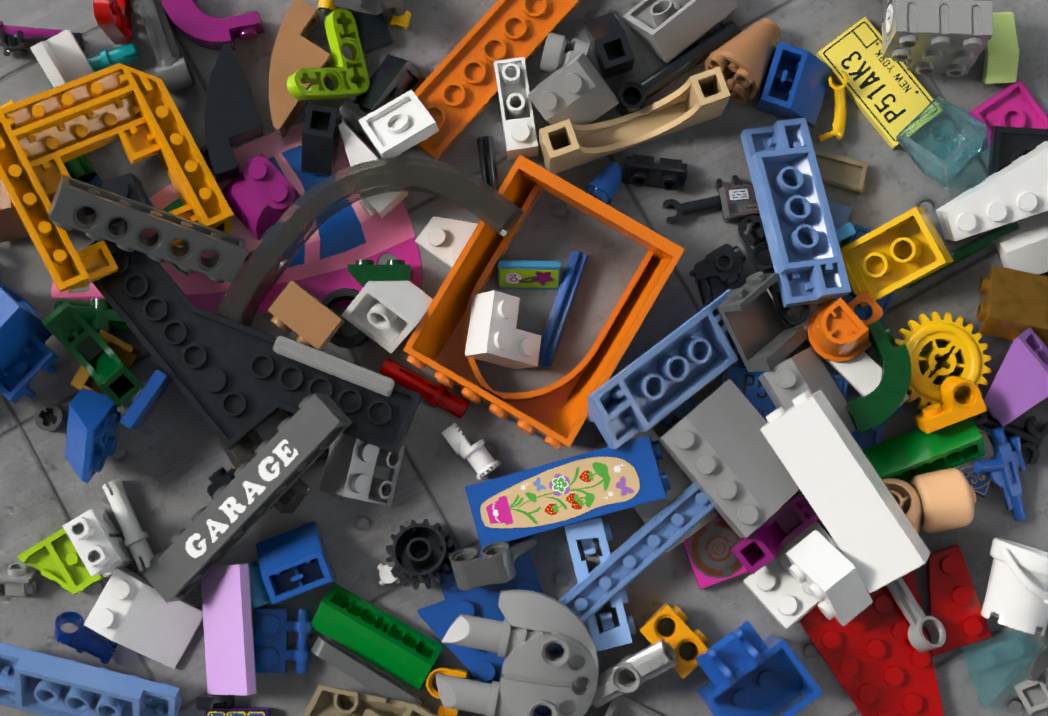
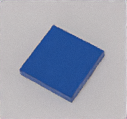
[120,369,172,429]

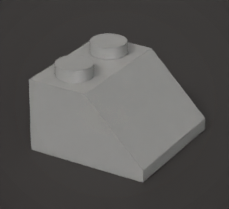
[528,52,619,125]

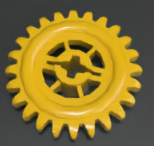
[893,311,992,410]

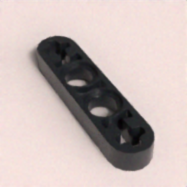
[738,215,810,327]

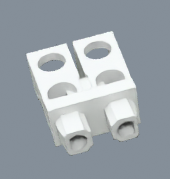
[63,509,135,577]

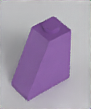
[984,327,1048,427]

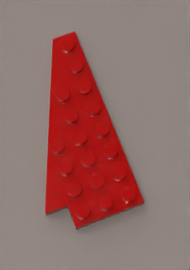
[798,570,944,716]

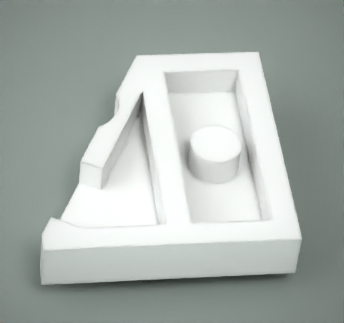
[415,216,478,268]

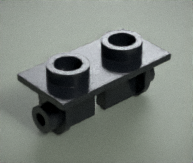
[623,154,688,191]

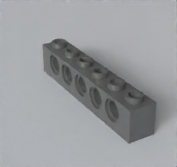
[49,175,248,284]

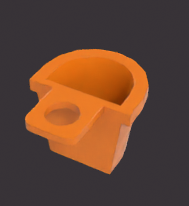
[807,292,883,363]

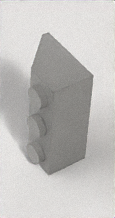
[622,0,738,63]
[758,347,856,434]

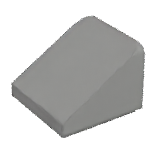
[1013,669,1048,715]

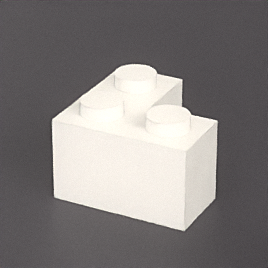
[465,290,541,370]
[786,530,873,626]

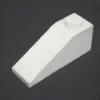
[338,122,409,219]

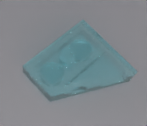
[960,629,1033,707]

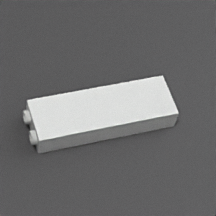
[760,389,930,593]

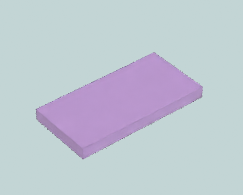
[201,563,256,695]

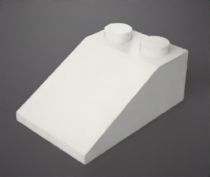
[83,567,203,669]

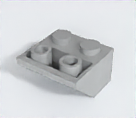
[320,433,405,507]

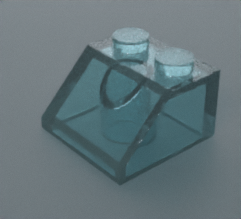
[896,95,988,188]

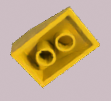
[840,206,953,307]

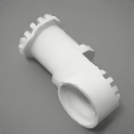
[441,423,501,480]

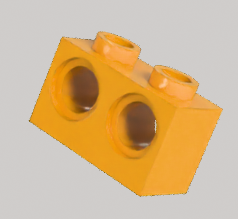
[638,603,710,679]

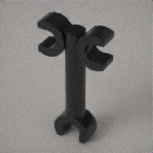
[0,30,84,56]
[662,175,744,224]
[973,411,1048,465]

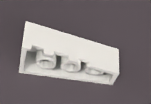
[936,141,1048,241]

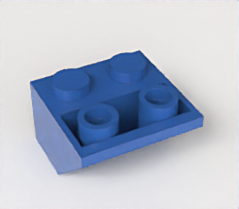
[756,42,833,128]
[65,388,121,483]
[255,521,337,605]

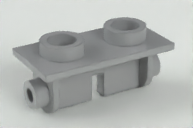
[0,563,38,597]

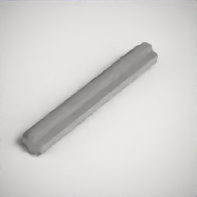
[273,336,395,396]

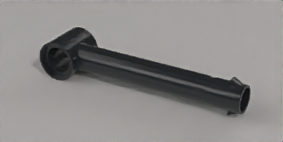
[616,21,741,116]

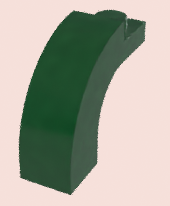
[41,300,144,408]
[845,320,911,436]

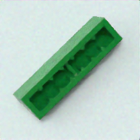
[862,417,986,484]
[311,583,444,690]

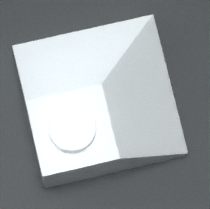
[341,281,433,354]

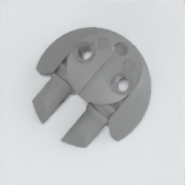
[436,590,598,716]

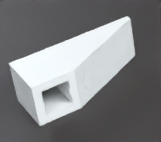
[494,57,538,160]

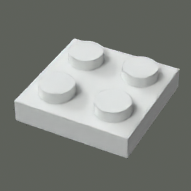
[358,90,440,162]

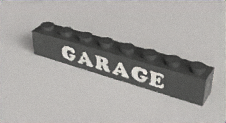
[143,394,352,603]

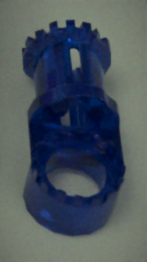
[54,611,118,664]

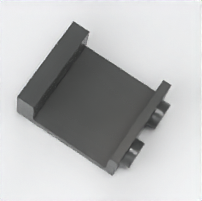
[717,271,808,372]

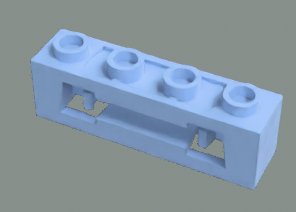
[564,517,636,652]

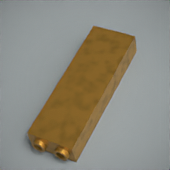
[976,265,1048,348]

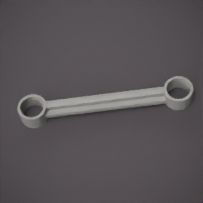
[886,577,946,653]

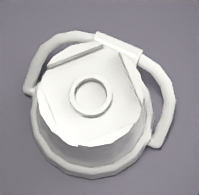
[980,538,1048,636]

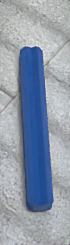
[538,250,588,369]

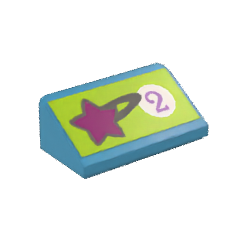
[498,260,561,290]

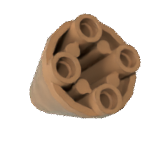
[705,18,781,105]

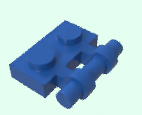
[254,608,312,674]

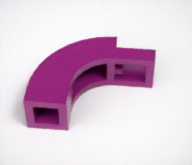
[161,0,264,51]
[731,491,820,575]

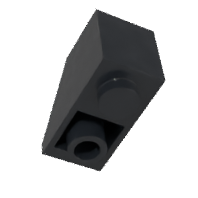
[583,12,635,79]
[301,103,342,177]

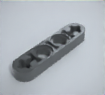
[311,636,425,706]

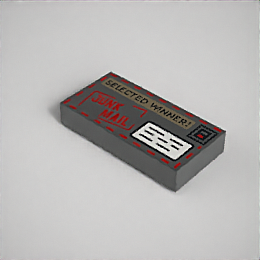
[719,184,760,219]

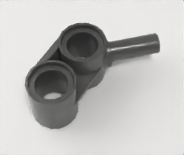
[450,535,537,590]

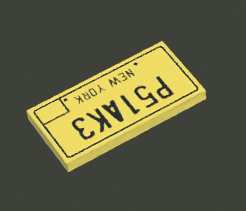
[816,17,942,149]

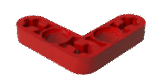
[93,0,132,45]

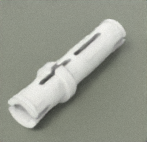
[102,478,154,573]

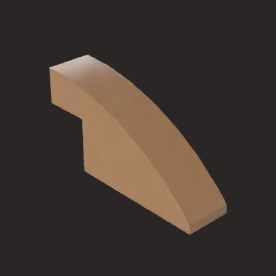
[269,0,334,138]

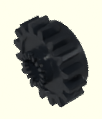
[386,519,456,590]

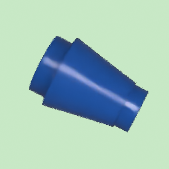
[586,161,625,204]

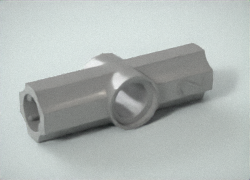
[591,639,678,708]

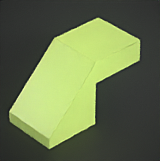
[982,12,1019,84]

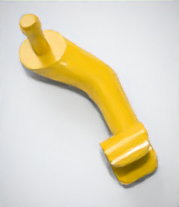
[818,71,849,142]

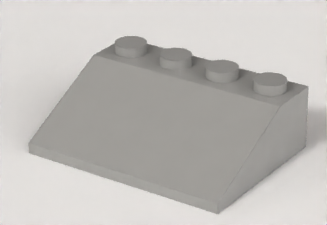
[658,379,800,538]

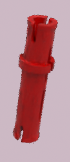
[379,358,470,420]

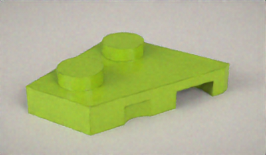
[17,528,104,595]

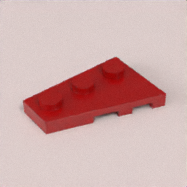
[926,545,992,657]

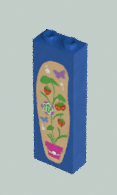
[465,435,672,549]

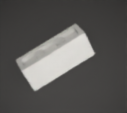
[30,29,95,88]

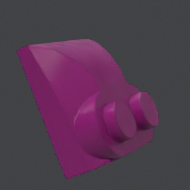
[221,153,304,241]

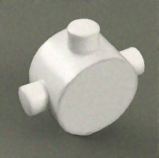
[377,563,400,586]

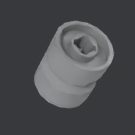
[540,32,591,74]

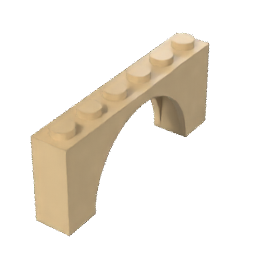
[539,66,731,174]

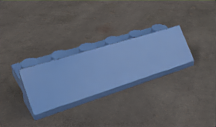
[740,118,851,308]
[588,289,739,449]
[0,643,183,716]

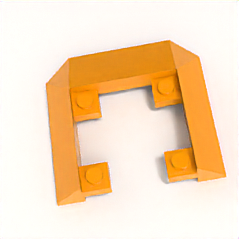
[0,63,234,292]

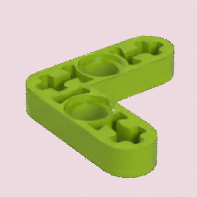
[287,8,370,100]

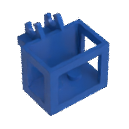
[0,281,59,404]
[695,620,823,716]

